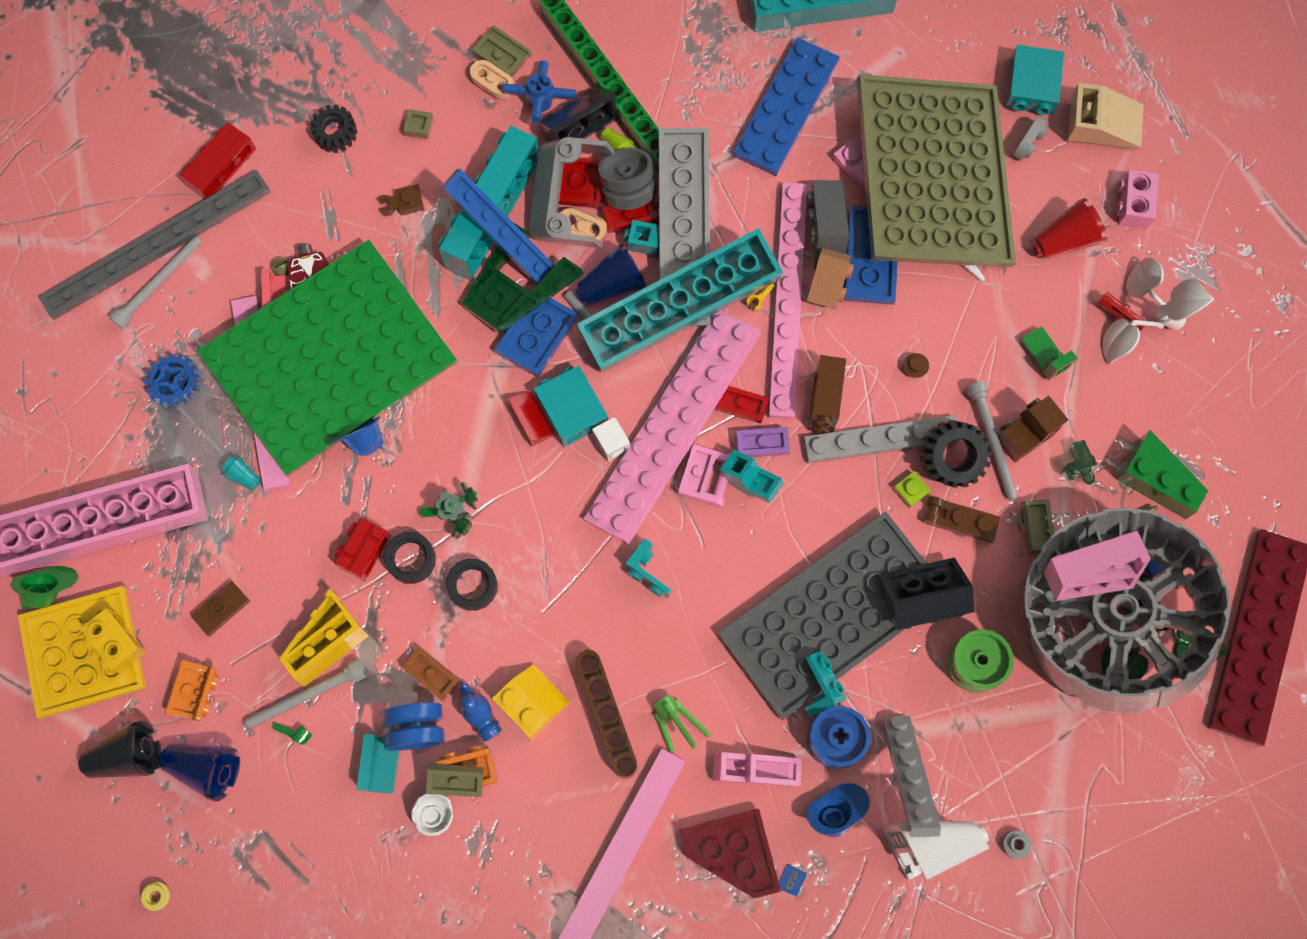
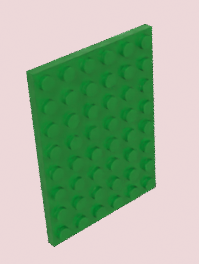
[196,239,457,477]

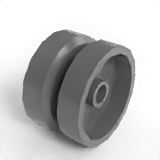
[598,148,657,210]

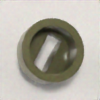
[272,257,289,276]

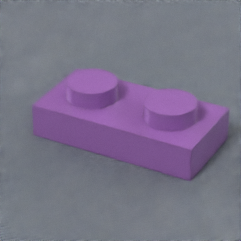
[736,427,790,457]

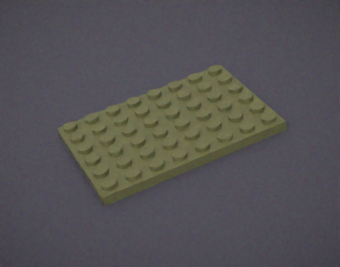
[857,74,1016,267]

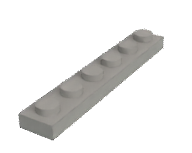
[803,415,960,464]
[882,716,941,837]

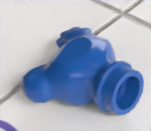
[460,681,502,742]

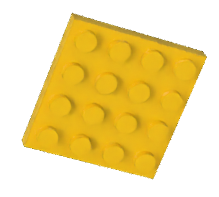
[18,586,147,719]

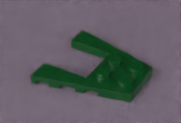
[462,221,584,334]

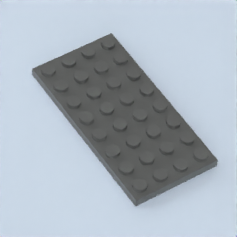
[718,511,927,721]

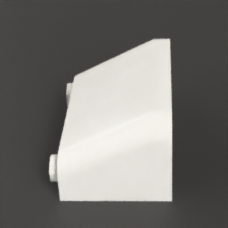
[884,821,990,880]

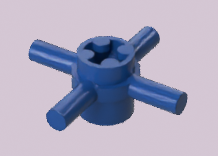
[503,60,576,123]

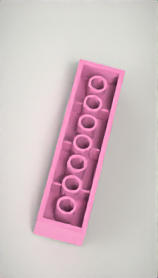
[0,463,208,577]

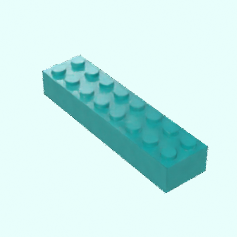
[577,228,783,373]

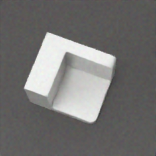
[592,418,630,462]

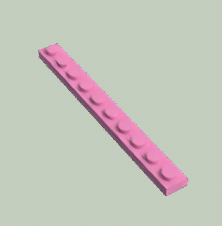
[769,182,807,420]

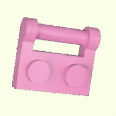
[678,444,729,508]

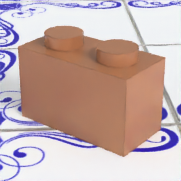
[807,248,854,309]

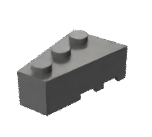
[807,180,849,270]

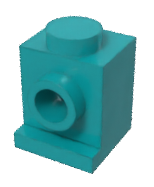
[624,220,660,258]

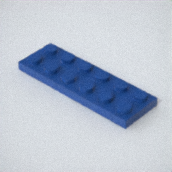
[733,37,840,176]

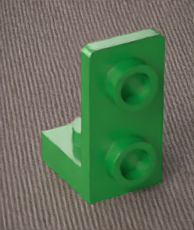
[1021,327,1078,381]

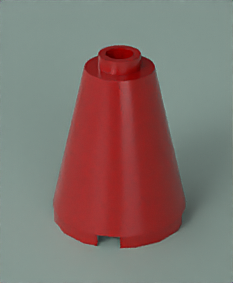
[1032,198,1107,259]

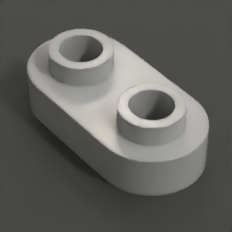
[1013,116,1049,161]

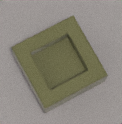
[403,109,434,139]

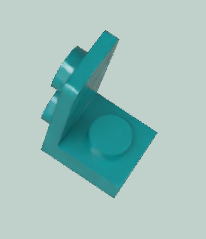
[626,538,672,598]
[805,651,847,718]

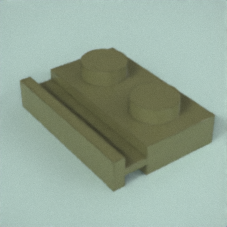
[472,25,531,78]

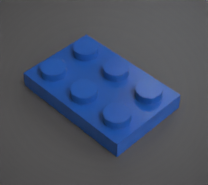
[495,298,579,378]

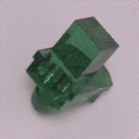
[1061,440,1098,485]

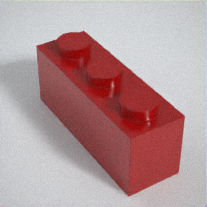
[179,122,256,199]

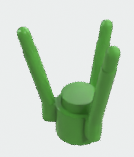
[653,694,711,753]

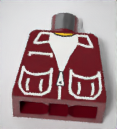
[288,244,329,290]

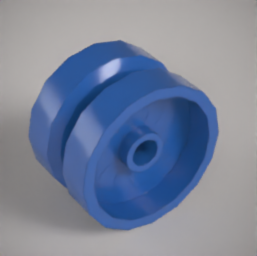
[381,703,445,751]
[806,706,871,770]

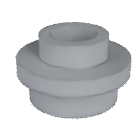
[1003,831,1032,859]

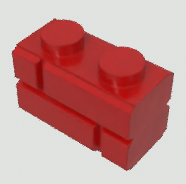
[334,517,391,581]

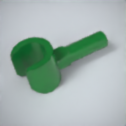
[273,723,312,745]

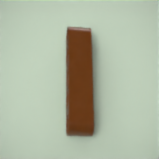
[576,650,638,779]

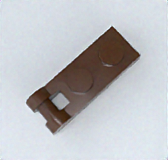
[923,496,1000,543]

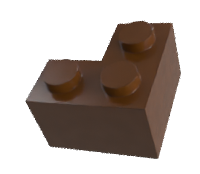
[998,395,1069,463]

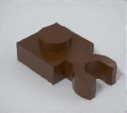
[379,184,425,216]

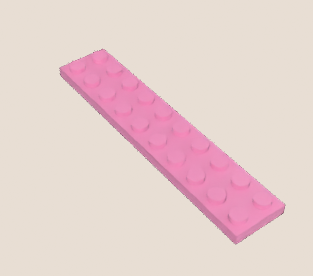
[584,311,761,545]

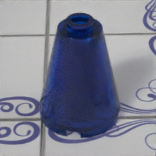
[575,243,647,305]
[159,744,240,802]

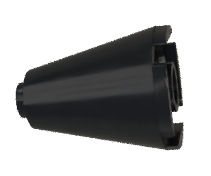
[78,721,162,778]

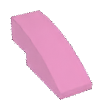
[712,752,802,787]

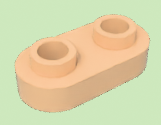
[470,60,513,99]
[561,207,607,241]

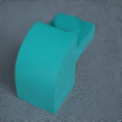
[720,449,784,504]

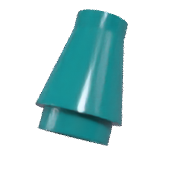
[221,455,262,491]

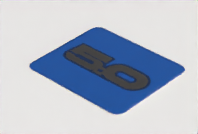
[779,864,807,897]

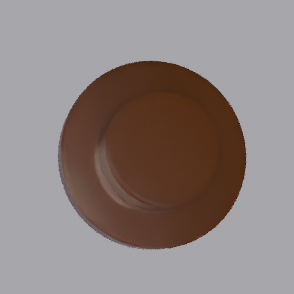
[903,353,929,378]

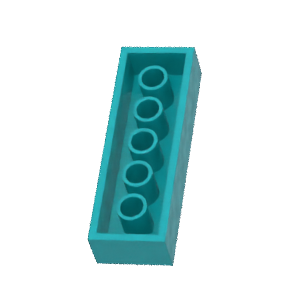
[748,0,897,32]
[438,125,539,281]

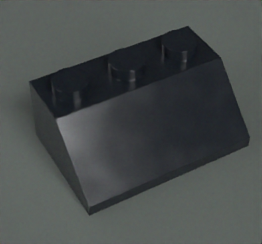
[539,86,617,142]
[878,557,975,630]

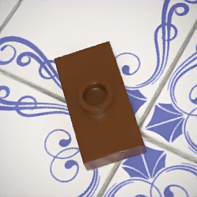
[190,581,250,637]

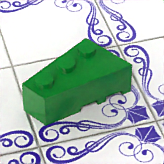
[1117,430,1208,519]

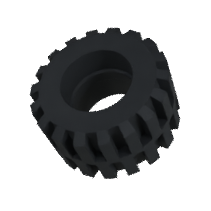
[920,420,992,488]

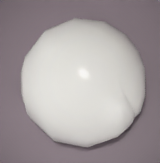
[411,794,454,836]

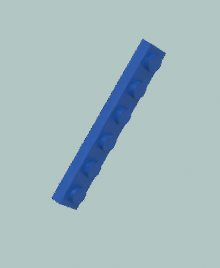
[440,169,555,285]

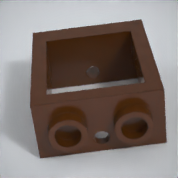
[808,355,847,434]

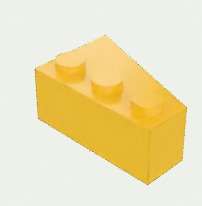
[279,588,368,687]

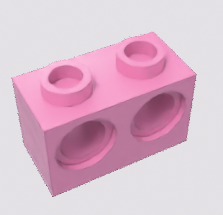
[1116,170,1159,229]

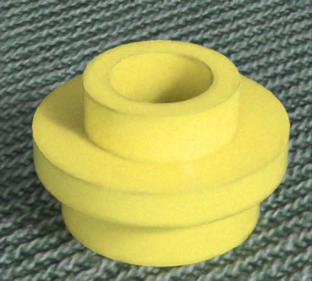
[141,882,170,911]

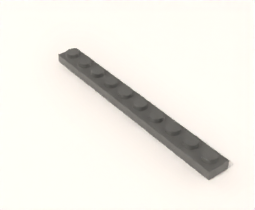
[39,169,271,320]

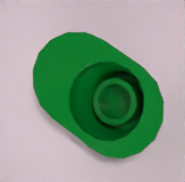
[10,566,78,609]

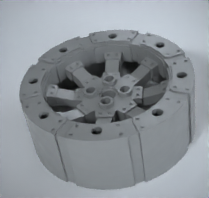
[1025,508,1230,713]

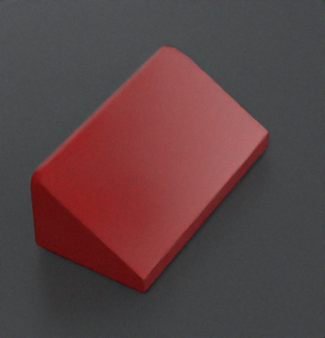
[507,391,555,446]

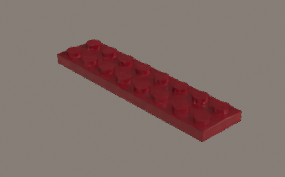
[1208,529,1307,747]

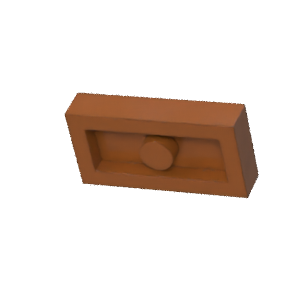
[401,647,461,702]

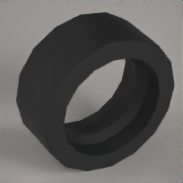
[384,532,436,584]
[446,559,498,611]

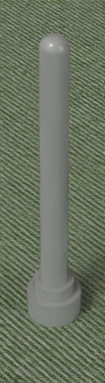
[108,236,202,330]
[966,381,1017,501]
[244,658,367,728]

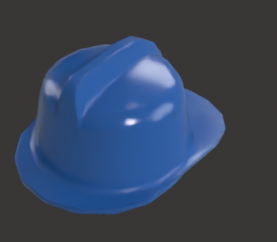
[328,416,383,456]
[807,783,870,837]

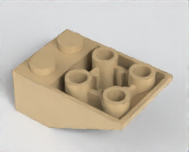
[1068,83,1144,149]

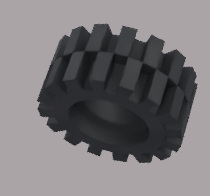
[310,104,357,153]

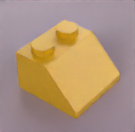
[492,664,571,741]

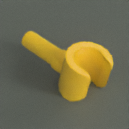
[747,283,775,312]

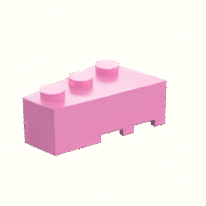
[1044,531,1151,601]

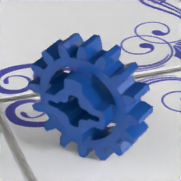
[143,353,202,409]

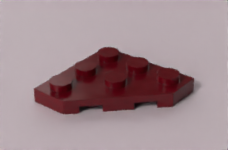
[679,809,781,899]

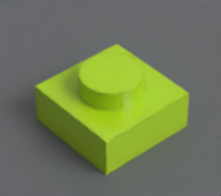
[893,471,931,508]

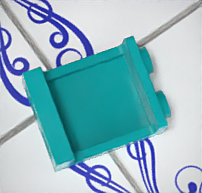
[1006,44,1065,115]
[534,365,609,447]

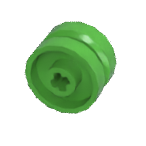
[947,629,1014,693]

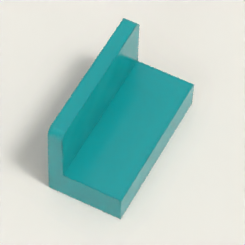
[356,734,399,794]

